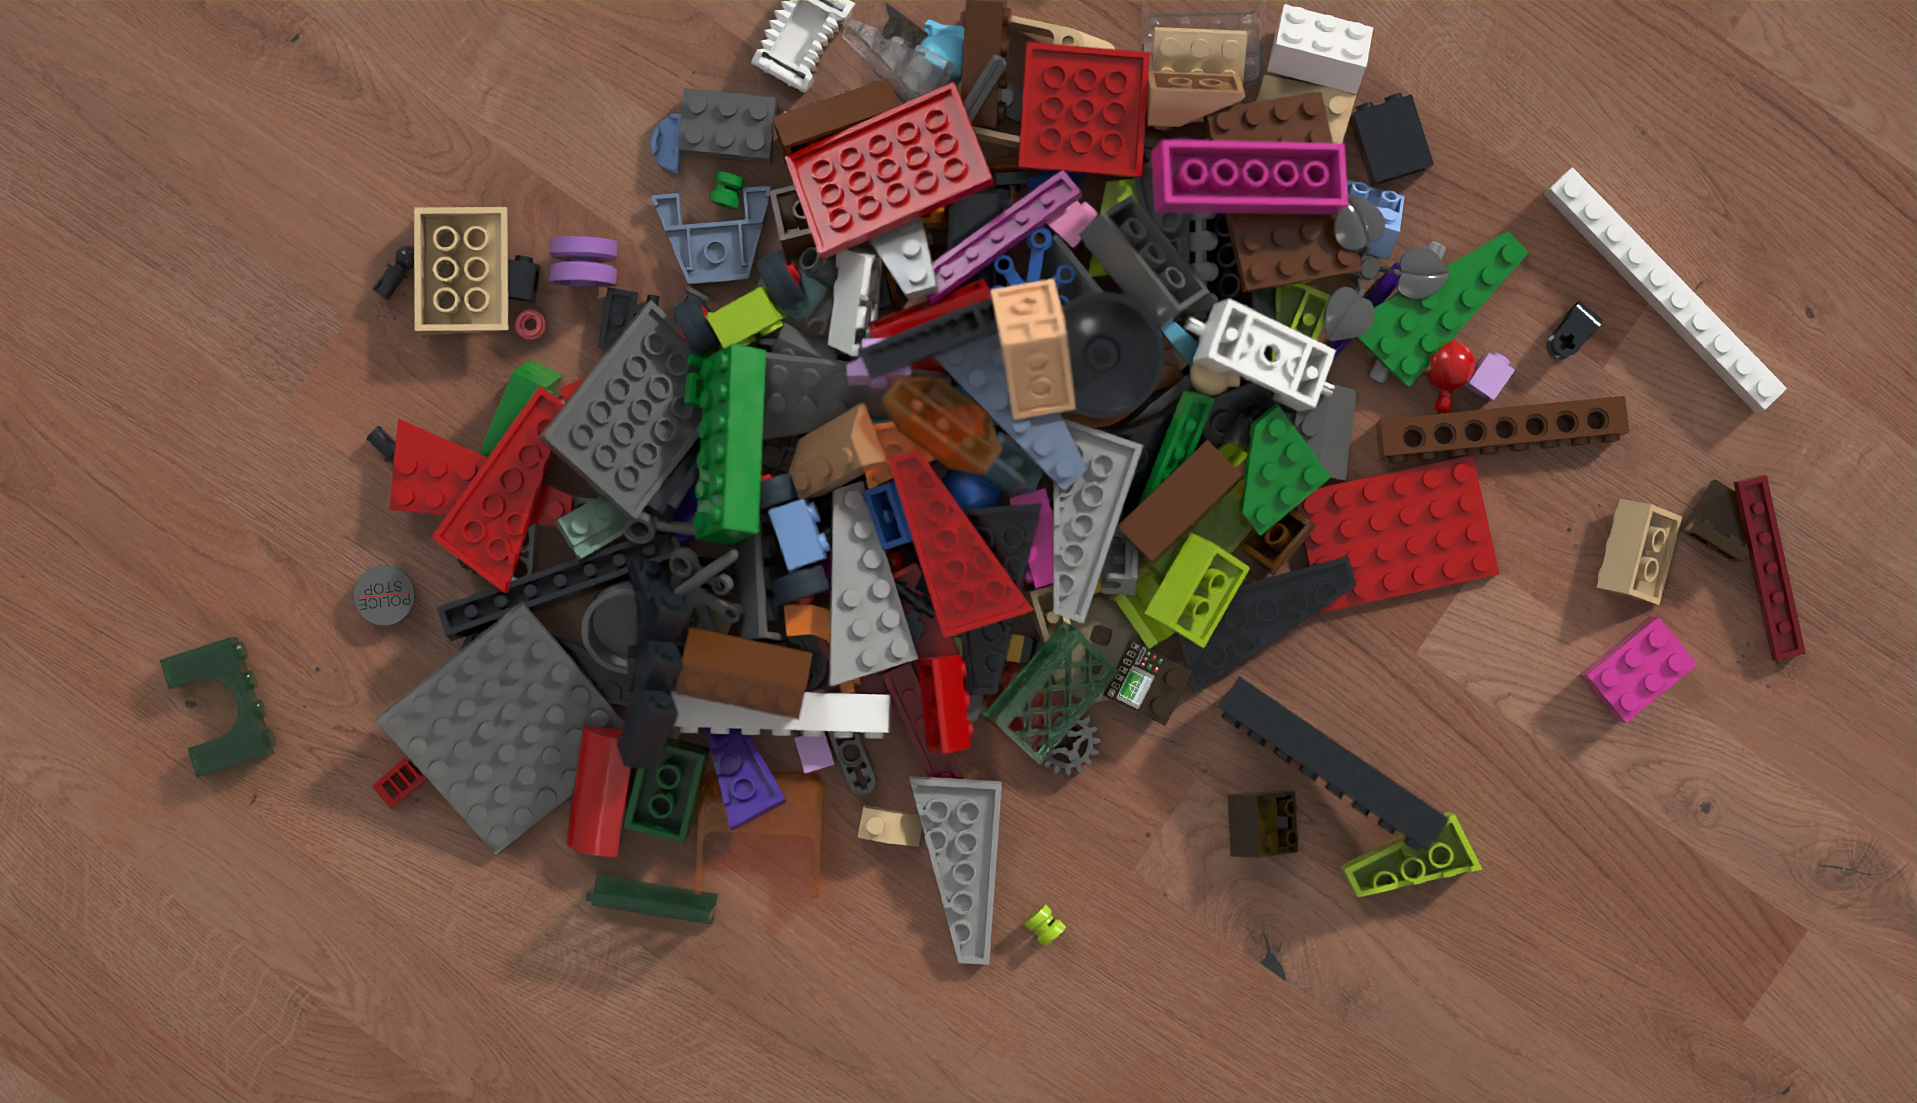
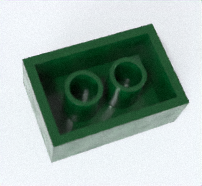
[624,737,710,844]

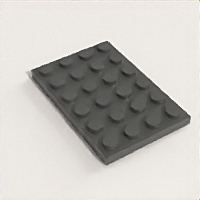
[538,300,702,521]

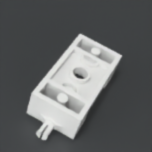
[1184,299,1336,411]

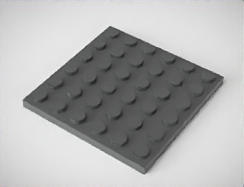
[376,602,625,855]

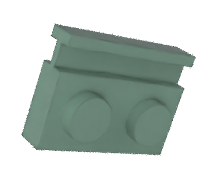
[555,495,626,560]

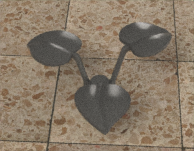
[1324,195,1449,341]

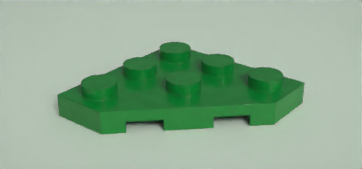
[1239,404,1331,536]

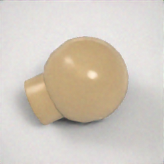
[1190,362,1240,396]

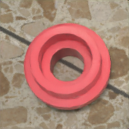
[515,309,546,340]

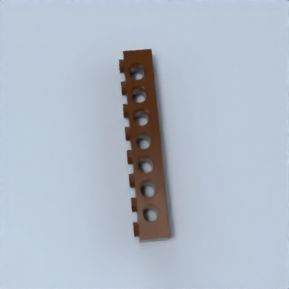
[1376,396,1629,463]

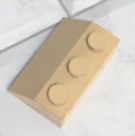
[1597,499,1682,605]

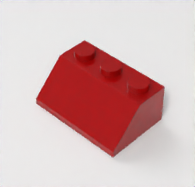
[916,654,974,754]

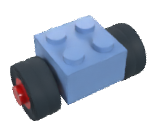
[759,474,831,606]

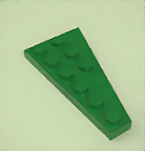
[1355,232,1529,387]

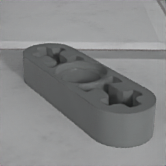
[828,731,876,795]

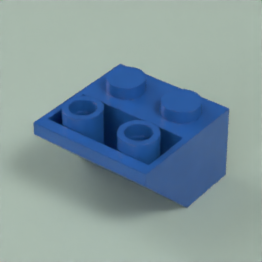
[863,481,913,550]

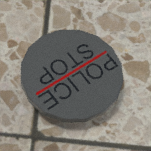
[354,565,415,626]

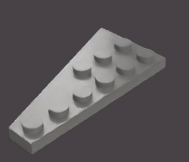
[869,216,939,300]

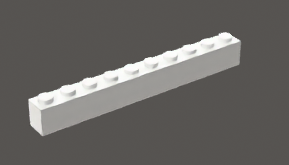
[1543,167,1787,412]

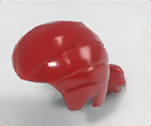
[1427,341,1475,414]

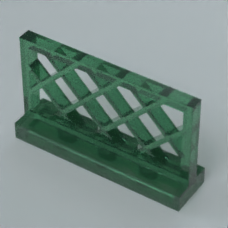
[984,621,1120,765]
[585,874,718,925]

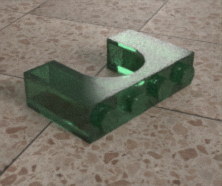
[160,637,276,777]

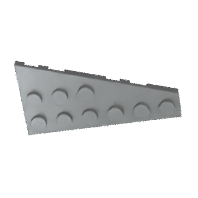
[1053,419,1143,623]
[828,481,918,687]
[909,776,1002,965]

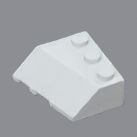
[828,243,883,356]

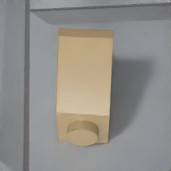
[1024,583,1076,651]
[858,805,922,847]

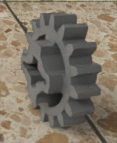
[1033,708,1100,775]

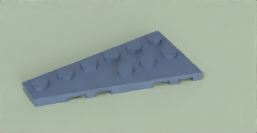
[934,332,1087,492]

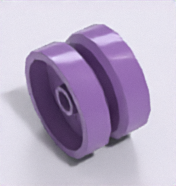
[549,236,618,288]

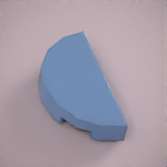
[651,113,681,175]

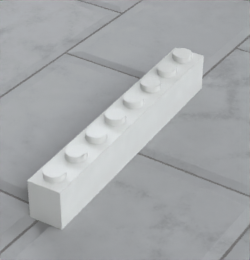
[671,691,892,739]

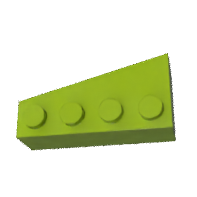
[1339,812,1483,897]

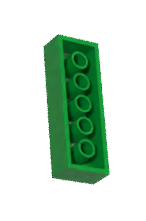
[694,344,766,545]

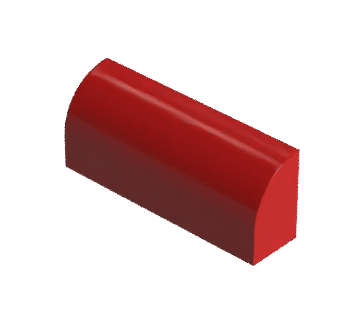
[566,726,630,858]

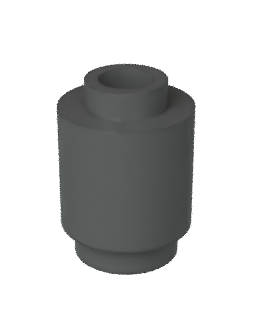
[799,247,839,287]

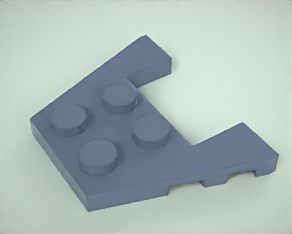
[651,185,771,285]

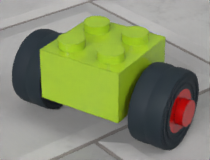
[674,250,806,355]

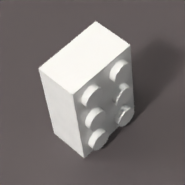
[1267,4,1373,94]

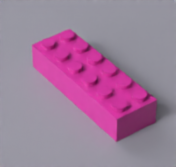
[1152,140,1348,215]

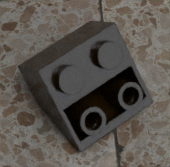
[1228,791,1298,858]

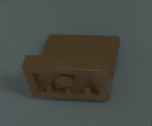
[1681,480,1749,563]

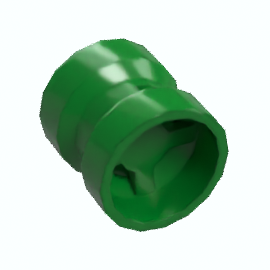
[708,171,745,210]

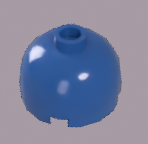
[941,460,1003,509]

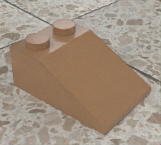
[1146,71,1245,130]

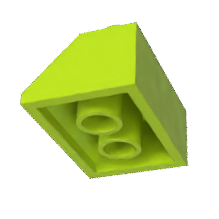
[1145,533,1250,648]

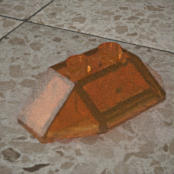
[881,375,1002,475]

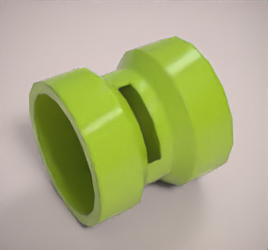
[1023,904,1066,947]

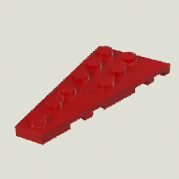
[431,386,565,593]
[389,418,575,526]
[888,449,1033,638]

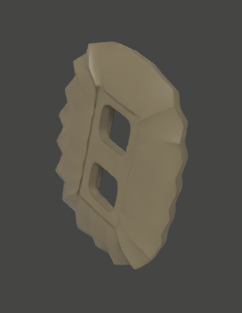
[1051,597,1141,703]

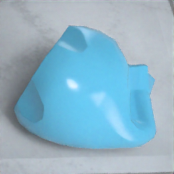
[916,19,965,87]

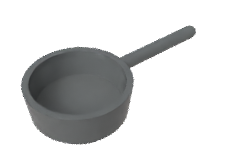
[581,549,738,674]

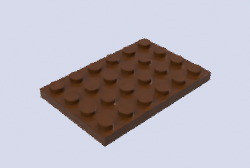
[1203,91,1362,293]

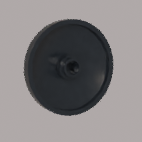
[1061,292,1165,418]

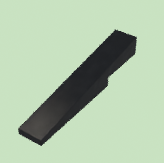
[859,281,1035,380]

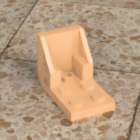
[991,279,1076,420]

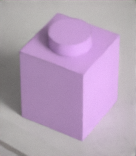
[1464,352,1515,402]
[794,730,836,773]

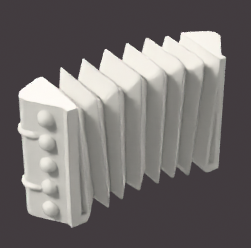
[751,0,855,94]

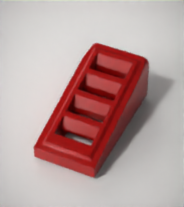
[372,755,428,809]

